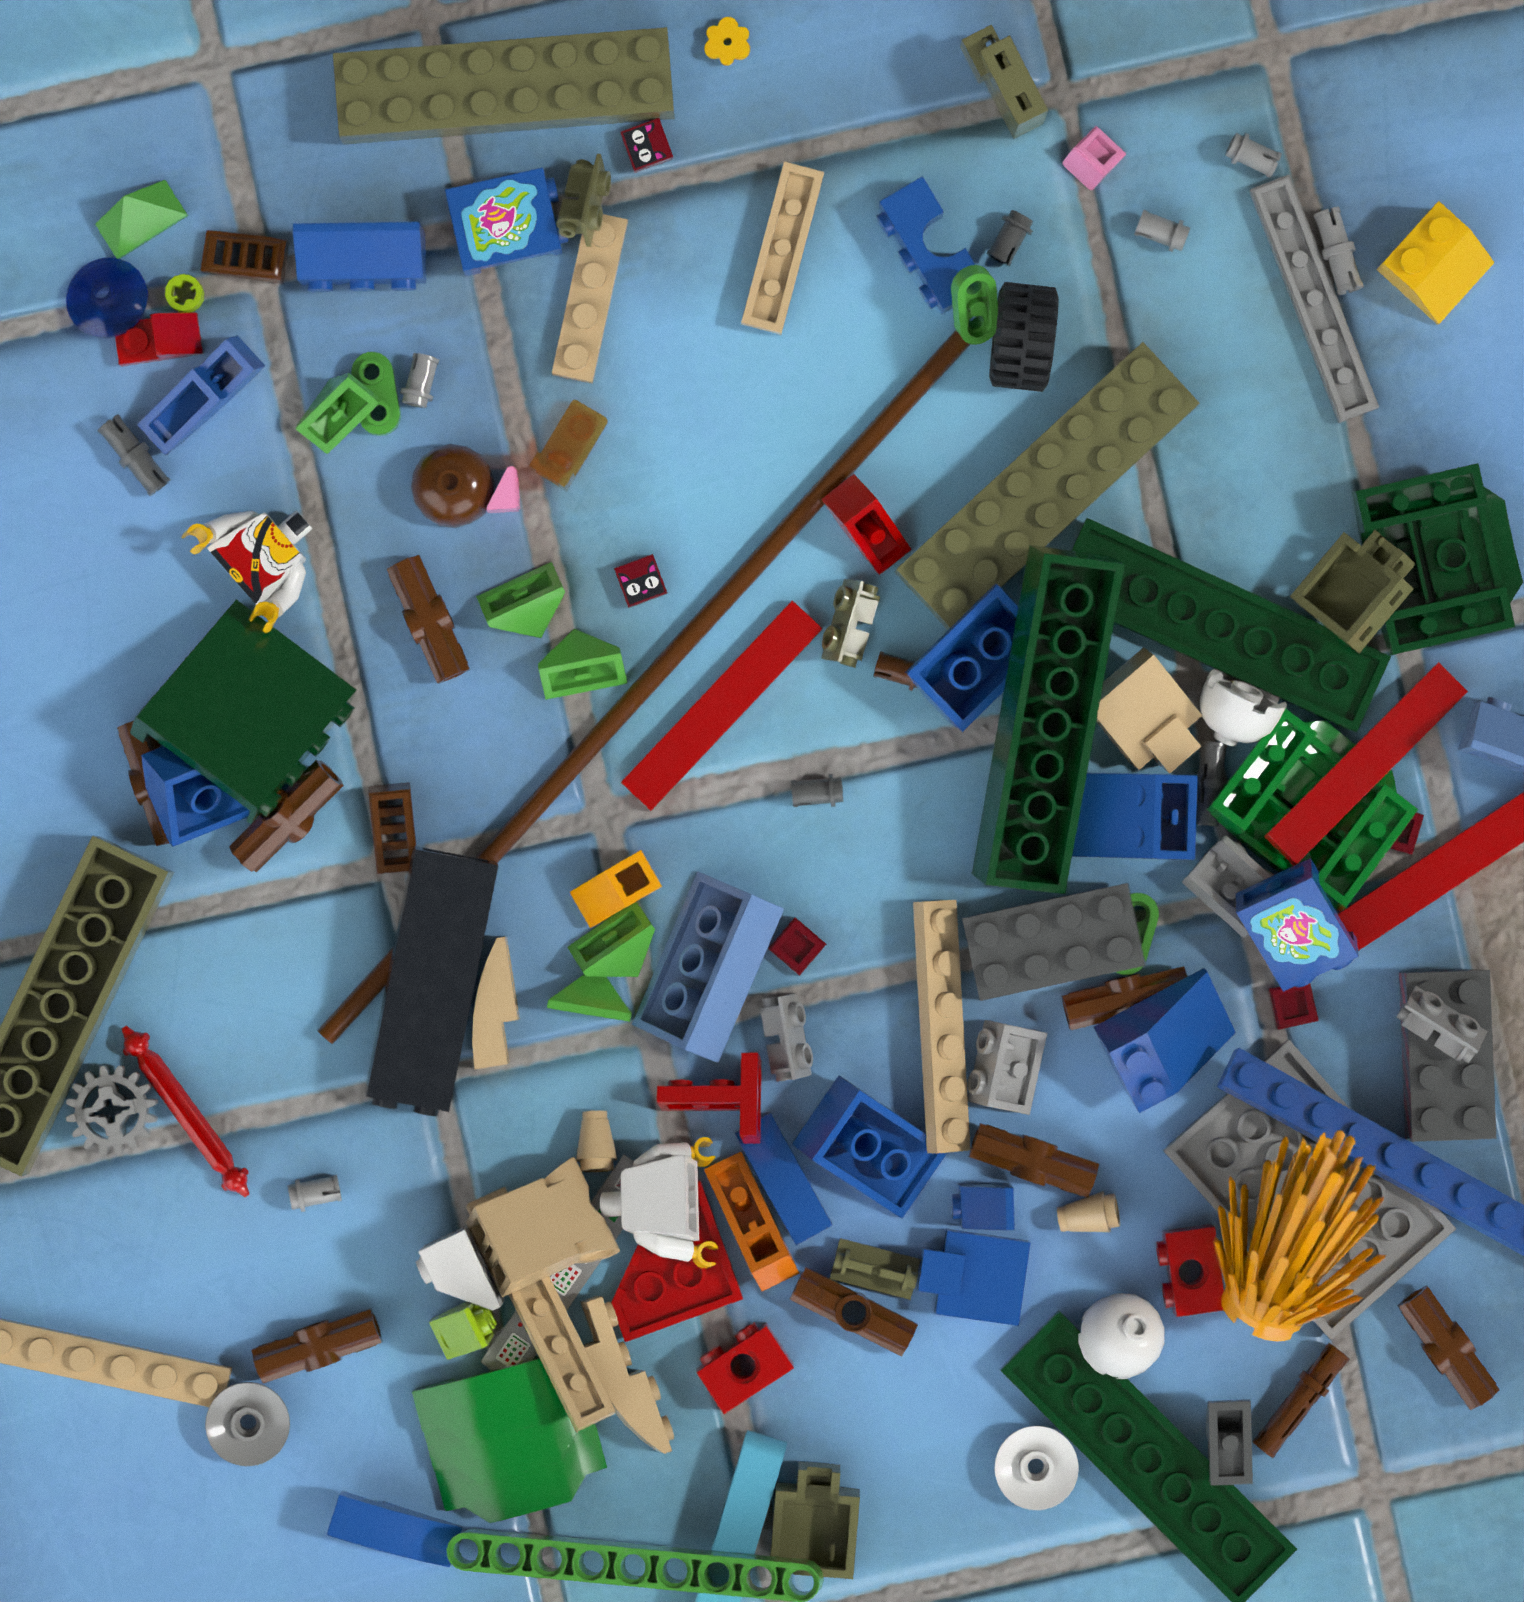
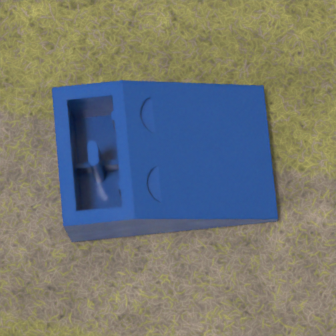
[1072,773,1198,860]

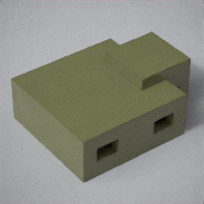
[960,24,1048,139]
[1290,530,1415,653]
[769,1461,860,1579]

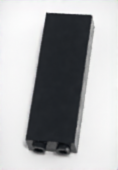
[365,845,499,1116]

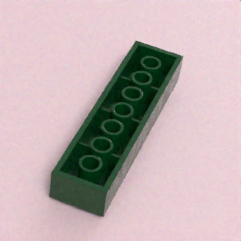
[972,545,1124,894]

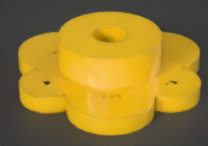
[704,17,750,66]

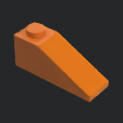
[704,1152,800,1291]

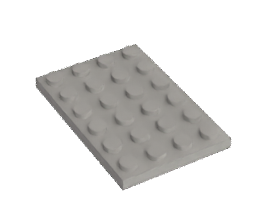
[1163,1040,1456,1340]

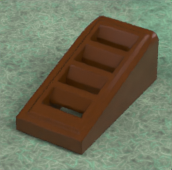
[200,230,290,284]
[368,782,416,874]

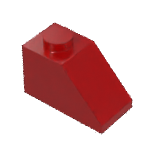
[821,474,912,575]

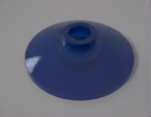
[66,258,148,338]

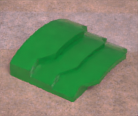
[1207,708,1418,911]
[412,1356,607,1523]

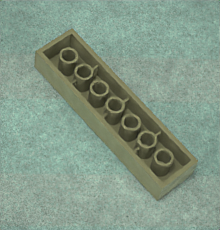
[333,27,675,145]
[895,342,1200,630]
[0,835,175,1177]

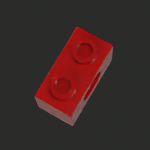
[1156,1224,1224,1317]
[696,1322,794,1414]

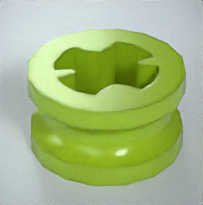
[165,274,205,313]

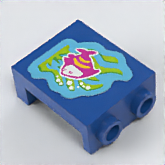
[445,168,568,277]
[1235,858,1359,992]

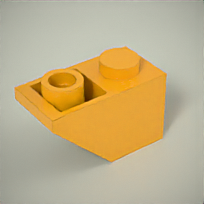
[570,850,663,928]

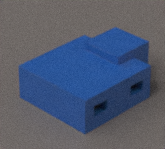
[917,1229,1031,1326]

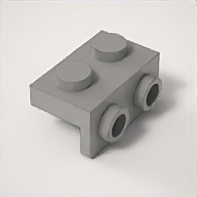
[1182,836,1274,938]

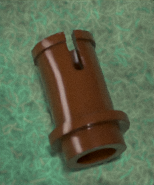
[873,651,919,691]

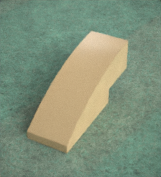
[472,937,520,1069]

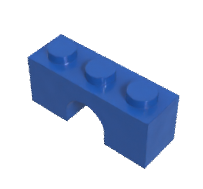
[876,176,975,314]

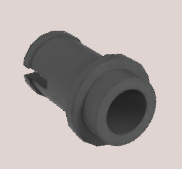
[986,210,1033,266]
[791,774,844,807]

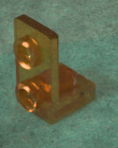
[529,400,608,492]

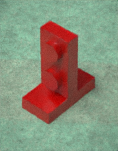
[656,1053,762,1144]

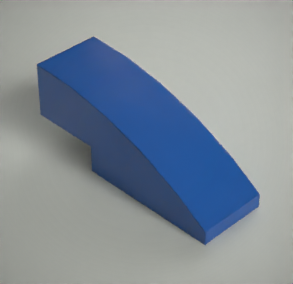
[137,335,265,455]
[734,1113,833,1246]
[326,1491,463,1567]

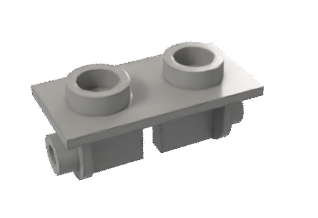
[1396,986,1488,1063]
[760,993,813,1082]

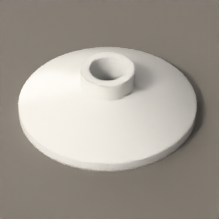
[995,1426,1079,1510]

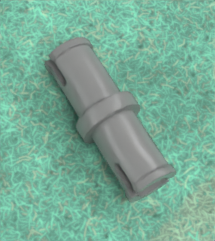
[1314,207,1364,295]

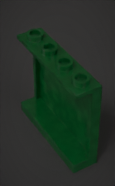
[130,599,357,824]

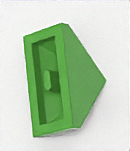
[95,180,188,260]
[295,373,381,454]
[476,562,565,638]
[538,629,627,700]
[567,902,655,977]
[547,975,632,1022]

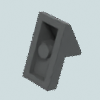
[1205,1399,1253,1485]

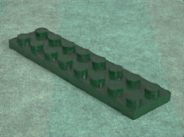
[1071,518,1391,733]
[1000,1310,1298,1602]

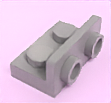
[967,1020,1047,1115]

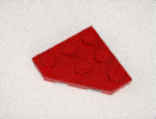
[611,1180,743,1342]

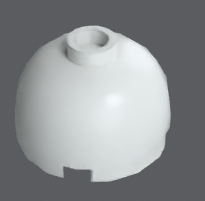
[1200,669,1287,746]
[1078,1293,1165,1379]

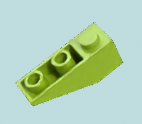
[429,1301,498,1360]

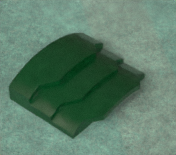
[1352,463,1523,655]

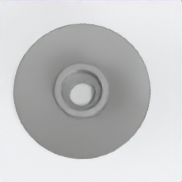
[205,1382,290,1466]

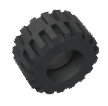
[989,282,1059,392]

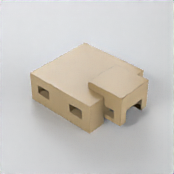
[1096,647,1202,774]

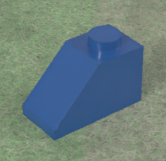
[952,1183,1015,1230]

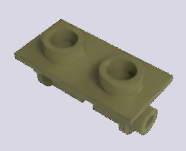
[556,153,611,247]
[821,579,880,668]
[830,1238,921,1300]

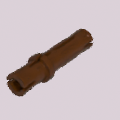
[1252,1342,1350,1458]

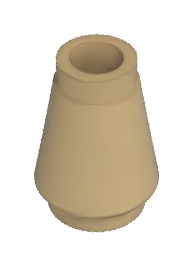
[576,1110,617,1172]
[1057,1191,1120,1233]

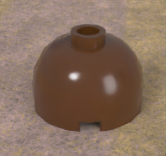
[411,444,495,528]

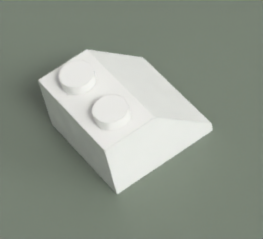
[416,1226,505,1310]

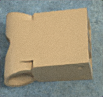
[466,1157,620,1297]

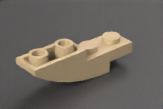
[580,1296,674,1454]

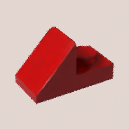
[113,312,203,367]

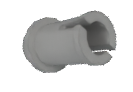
[1225,133,1282,178]
[1134,210,1190,252]
[400,353,439,408]
[287,1174,342,1212]

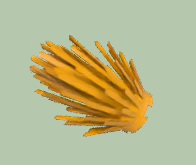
[1213,1130,1387,1341]

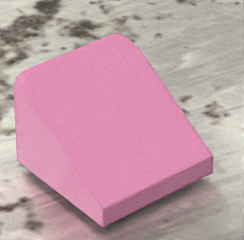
[1062,126,1126,190]
[486,466,520,513]

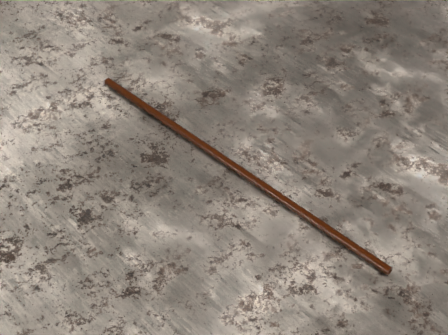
[317,330,970,1044]

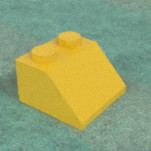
[1376,201,1495,325]

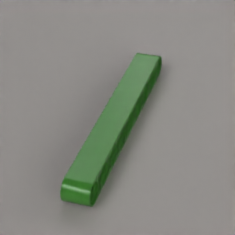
[447,1529,824,1602]

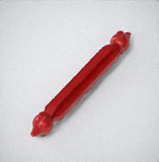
[122,1025,250,1198]

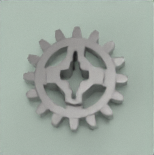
[66,1065,158,1156]

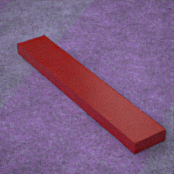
[621,600,823,811]
[1264,662,1468,866]
[1337,791,1524,951]

